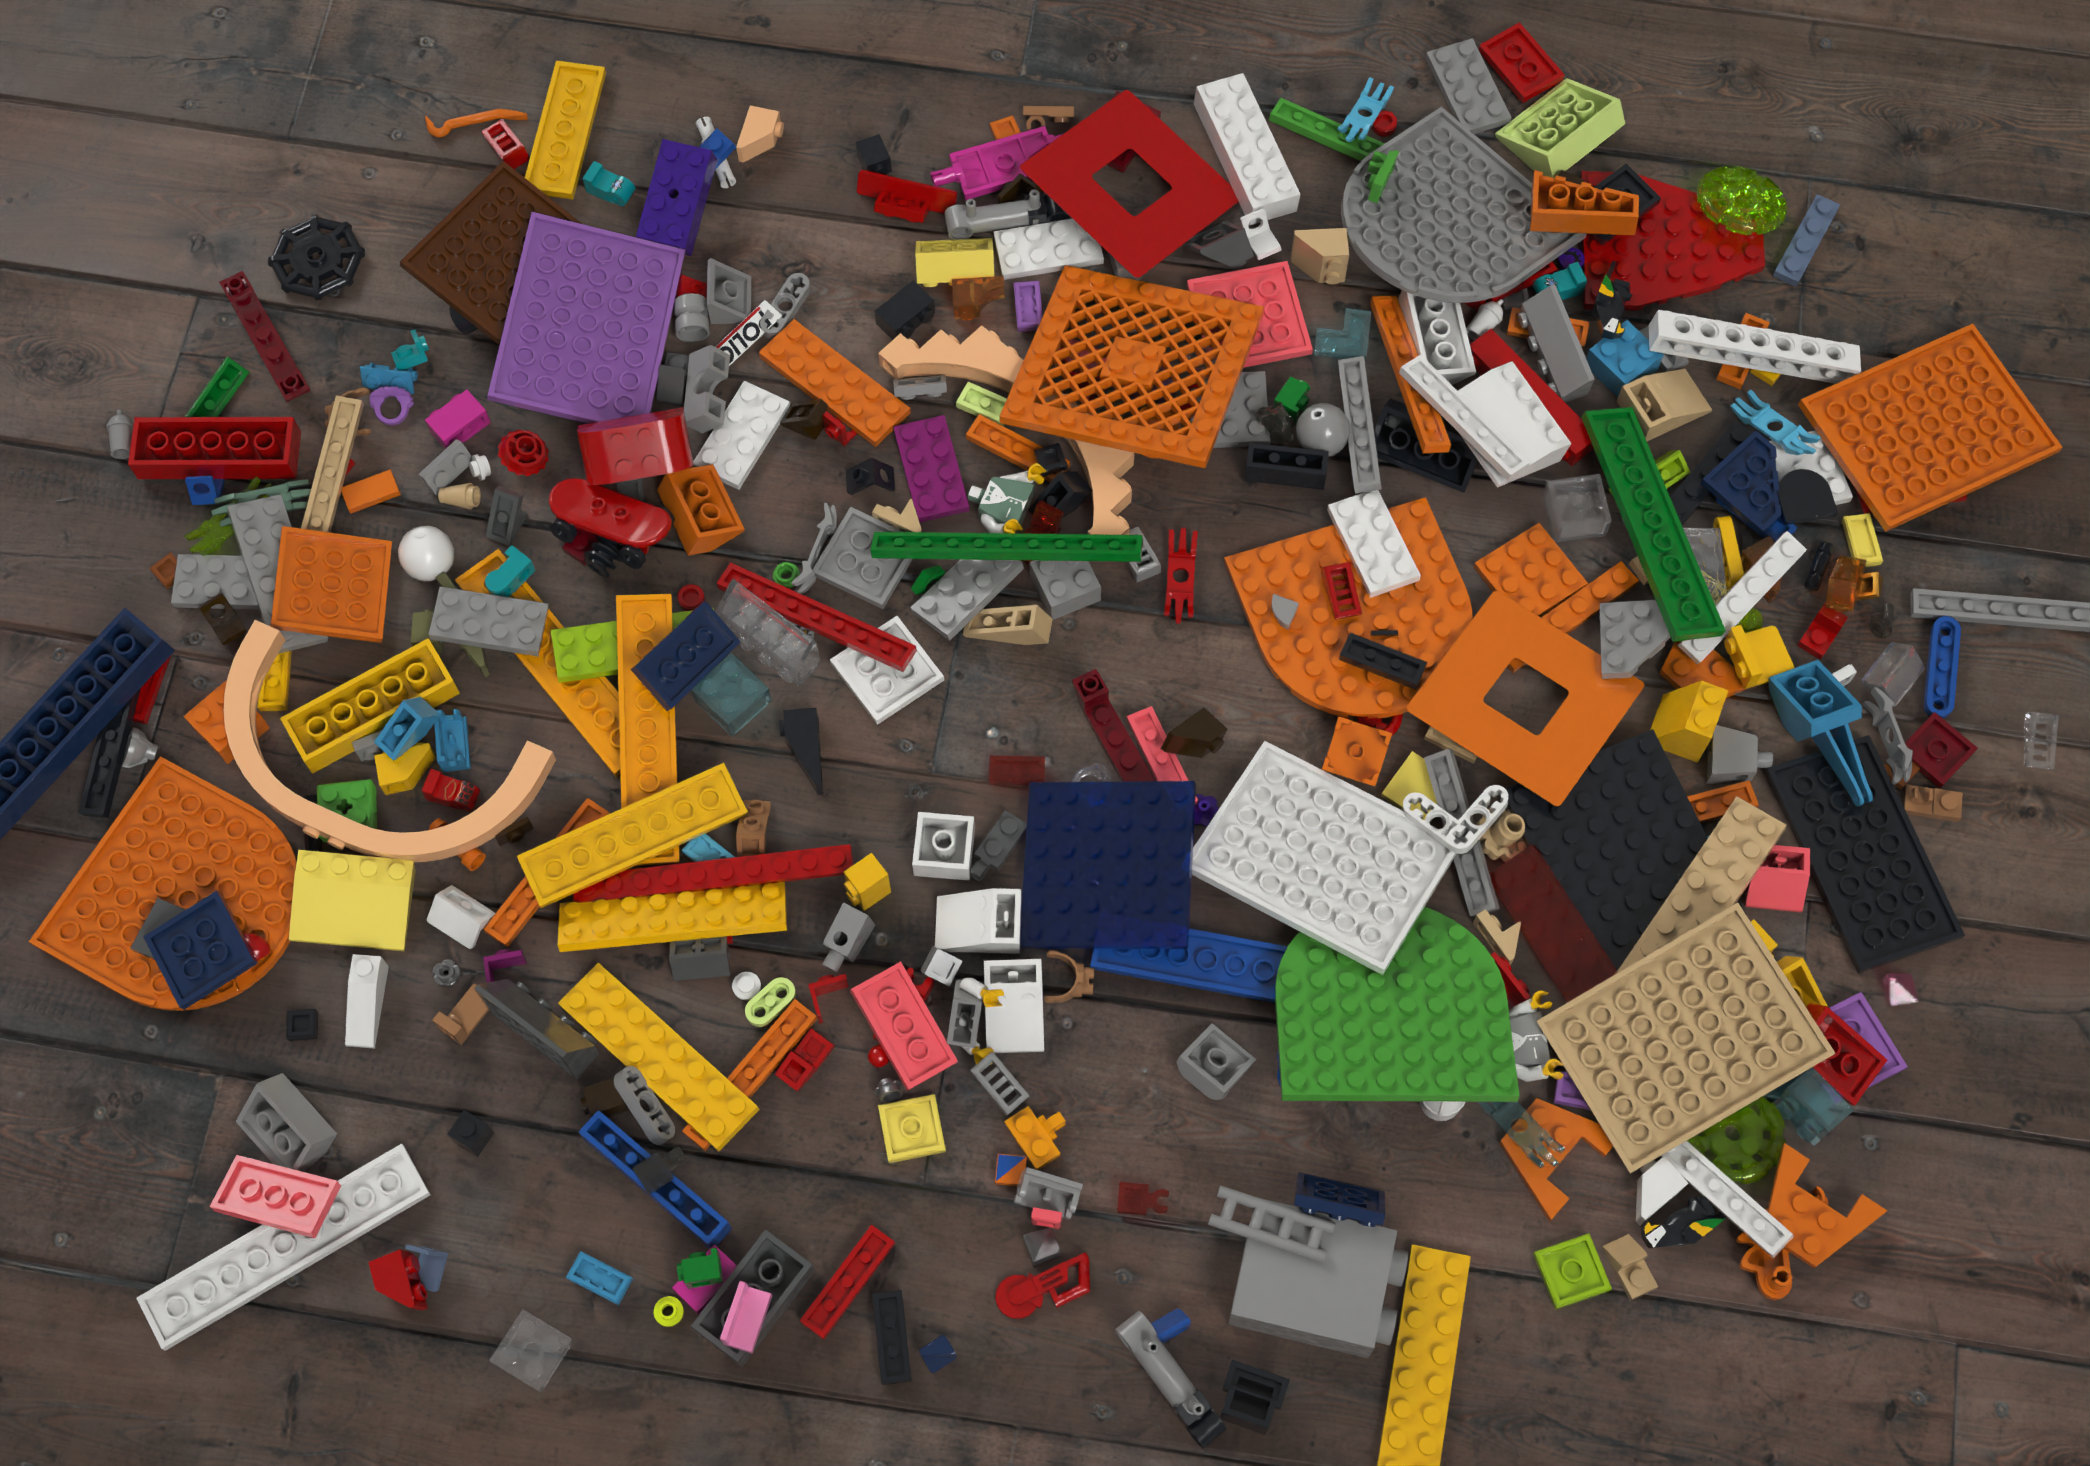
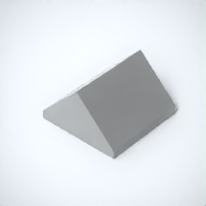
[707,258,751,324]

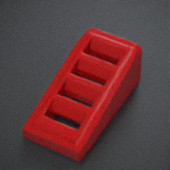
[481,119,530,169]
[1321,562,1362,620]

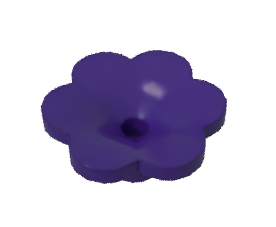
[1186,794,1219,827]

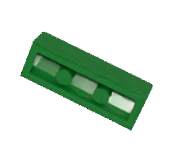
[184,356,249,417]

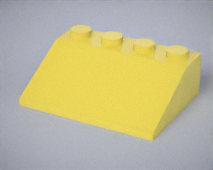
[289,850,416,951]

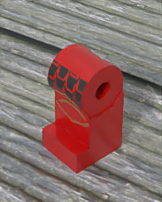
[421,769,481,812]

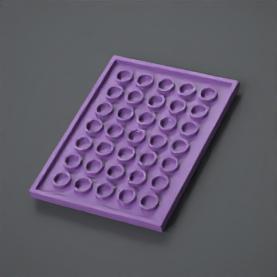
[487,212,685,423]

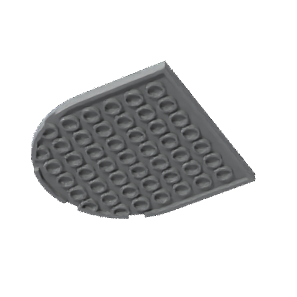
[1341,107,1587,303]

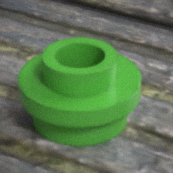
[773,562,800,588]

